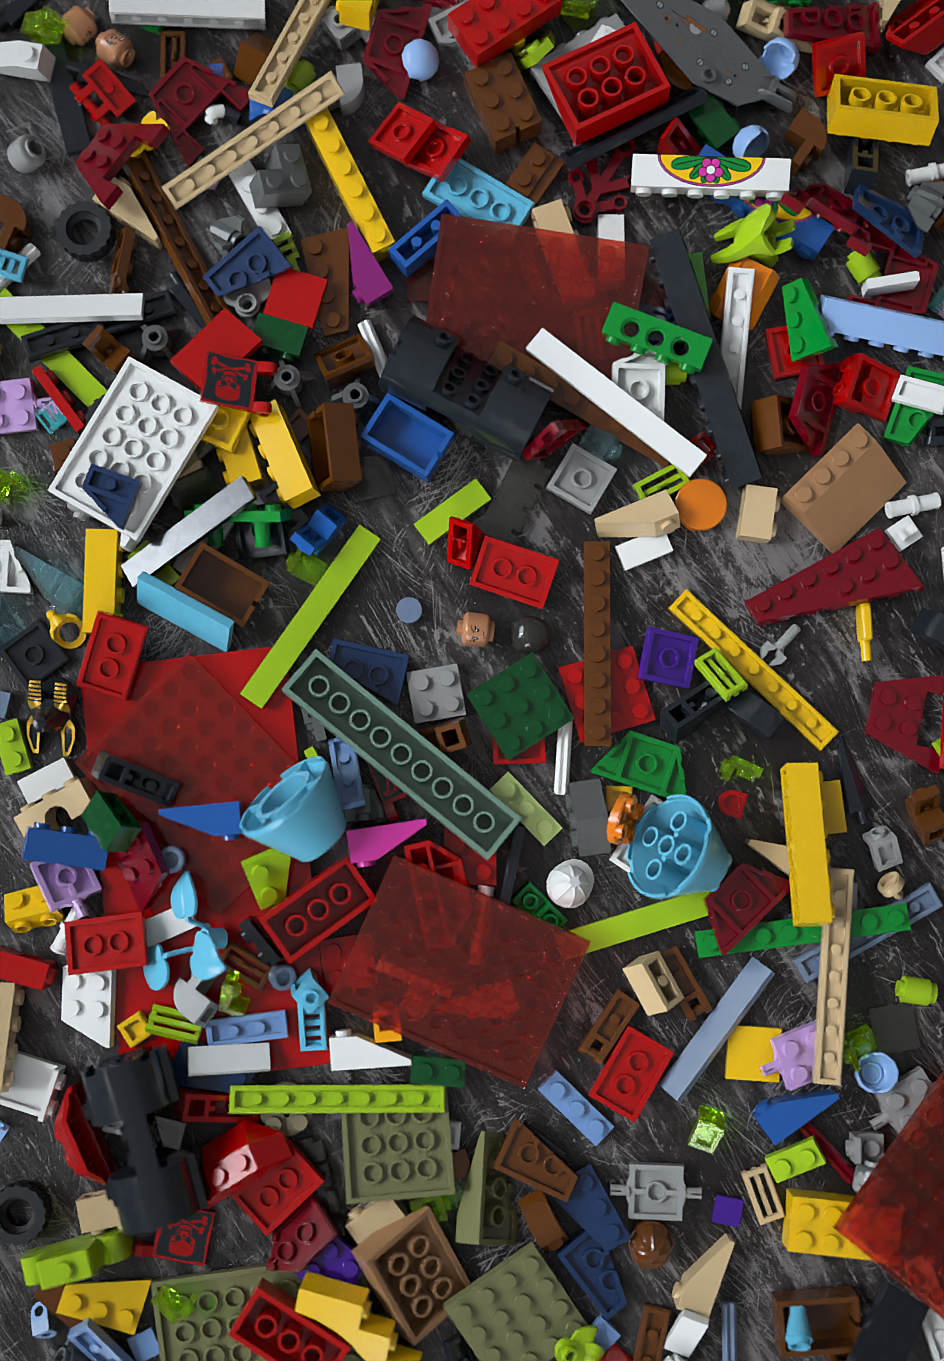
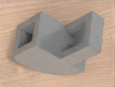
[326,63,365,116]
[174,973,220,1028]

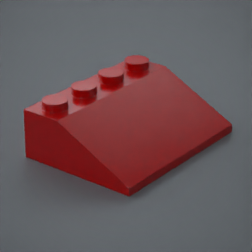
[542,22,671,146]

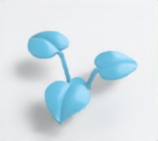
[143,871,228,990]

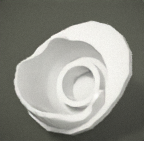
[546,859,594,908]

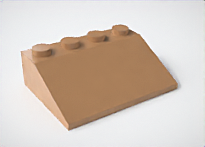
[780,423,907,553]
[352,1206,471,1346]

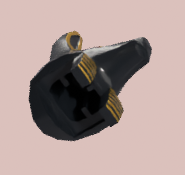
[27,676,78,757]

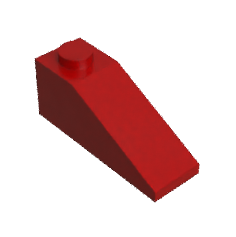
[172,1087,259,1123]

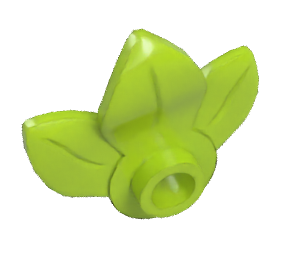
[555,1325,605,1361]

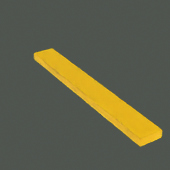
[668,589,839,751]

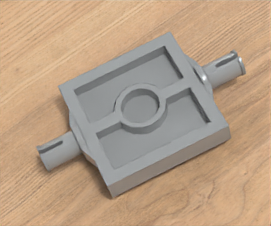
[869,1065,944,1141]
[610,1162,702,1221]

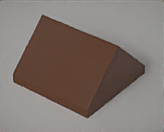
[233,32,301,87]
[314,333,376,390]

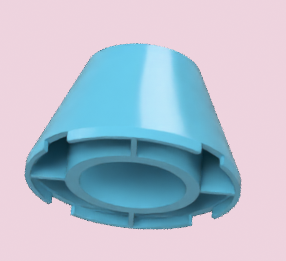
[240,756,346,862]

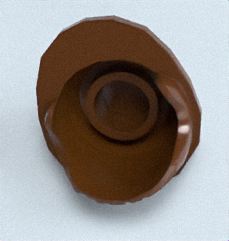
[628,1219,674,1269]

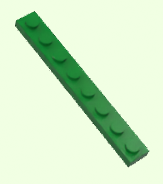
[694,903,911,958]

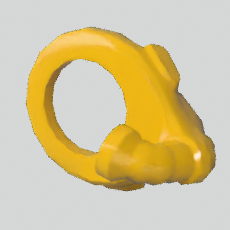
[46,610,86,649]

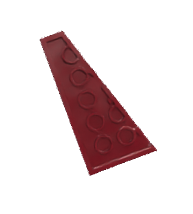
[744,528,924,626]

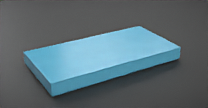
[422,158,535,248]
[137,571,234,652]

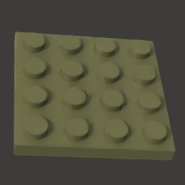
[341,1084,455,1204]
[443,1241,589,1361]

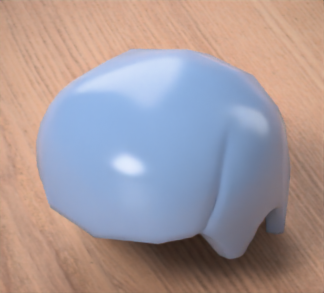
[759,37,800,80]
[402,39,440,82]
[732,125,770,158]
[854,1052,899,1094]

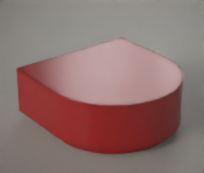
[718,790,748,819]

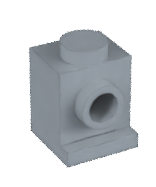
[322,6,361,52]

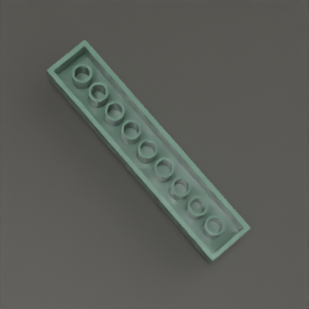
[281,649,522,861]

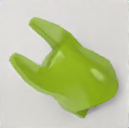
[711,203,796,268]

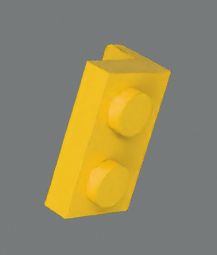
[4,886,65,933]

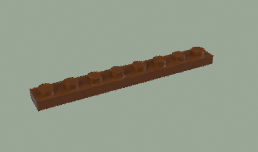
[122,152,231,325]
[488,340,669,467]
[584,541,611,748]

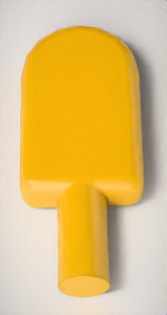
[855,602,873,662]

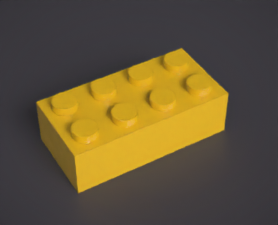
[827,74,939,146]
[782,1188,901,1263]

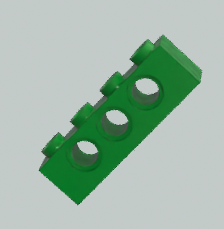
[602,302,713,375]

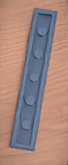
[792,882,943,983]
[659,957,775,1103]

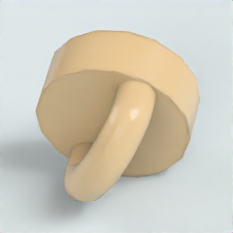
[877,872,905,900]

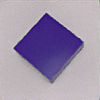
[711,1193,744,1228]

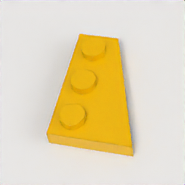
[56,1278,153,1335]

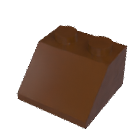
[750,394,809,455]

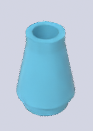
[785,1306,813,1351]

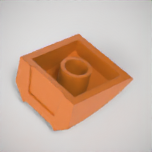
[709,257,780,330]

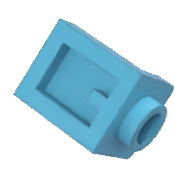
[290,968,329,1014]

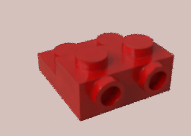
[832,353,901,422]

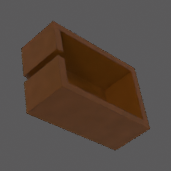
[464,53,542,154]
[306,403,364,493]
[174,542,270,628]
[771,1286,861,1358]

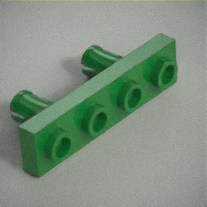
[184,503,291,548]

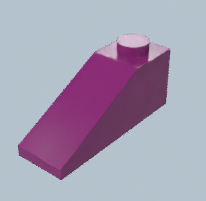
[348,221,393,308]

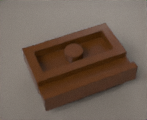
[506,142,564,207]

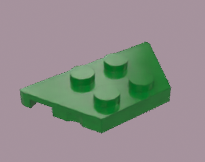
[590,731,687,798]

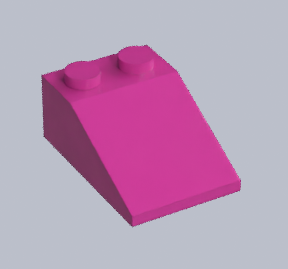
[346,818,429,867]

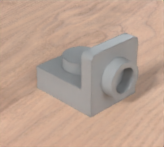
[862,826,903,872]
[845,1131,884,1164]

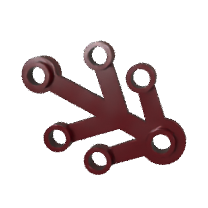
[568,139,635,224]

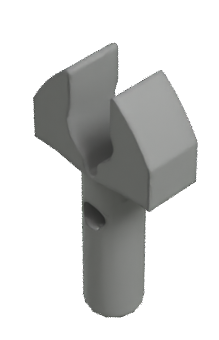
[760,624,801,666]

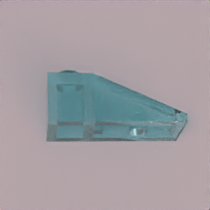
[14,546,84,614]

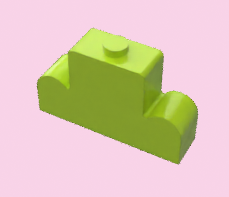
[20,1226,135,1290]

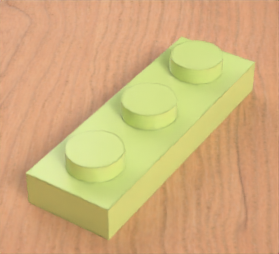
[489,772,562,846]

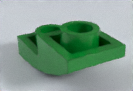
[511,880,568,939]

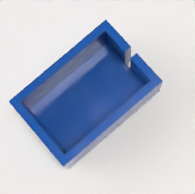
[360,393,455,483]

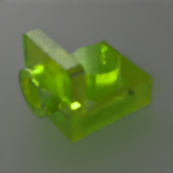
[561,0,597,19]
[0,468,27,500]
[286,549,329,587]
[719,755,763,781]
[218,970,250,1017]
[843,1024,877,1072]
[688,1105,725,1154]
[151,1285,197,1325]

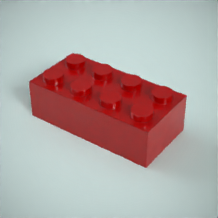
[448,0,563,68]
[257,856,378,964]
[228,1277,351,1361]

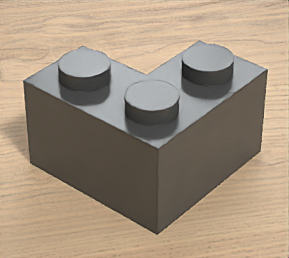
[249,144,312,209]
[565,778,611,857]

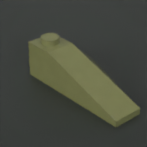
[456,1131,517,1245]

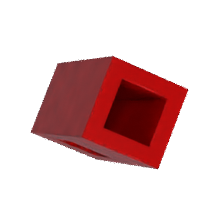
[0,946,58,990]

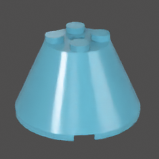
[626,795,732,899]

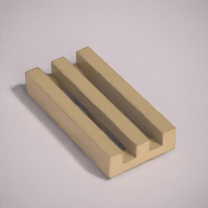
[741,1163,785,1225]

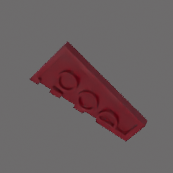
[783,2,881,54]

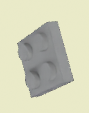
[546,443,617,515]
[406,664,466,724]

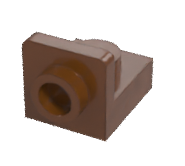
[49,438,76,474]

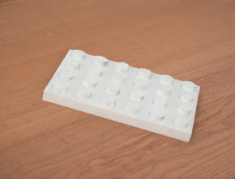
[48,357,219,542]

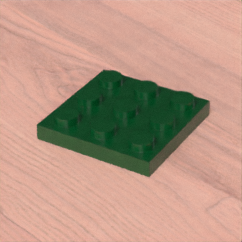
[466,652,575,761]

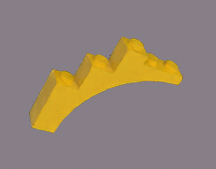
[295,1272,423,1361]

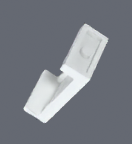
[0,1051,67,1122]

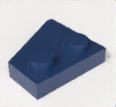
[81,463,143,530]

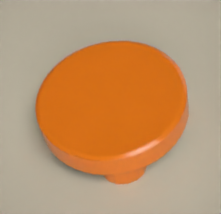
[674,479,727,531]
[607,792,644,845]

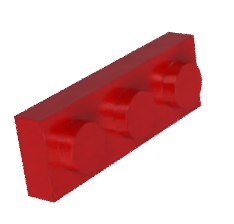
[32,365,86,436]

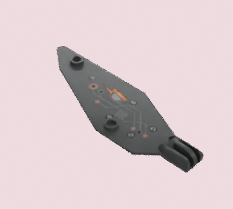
[621,0,800,113]

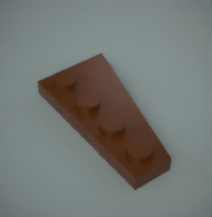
[300,227,350,339]

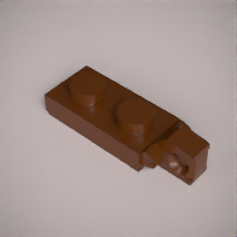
[109,226,137,294]

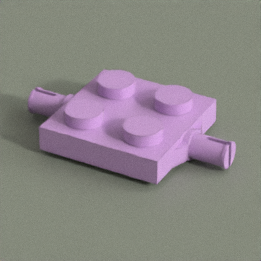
[0,378,54,435]
[30,861,102,920]
[760,1020,846,1091]

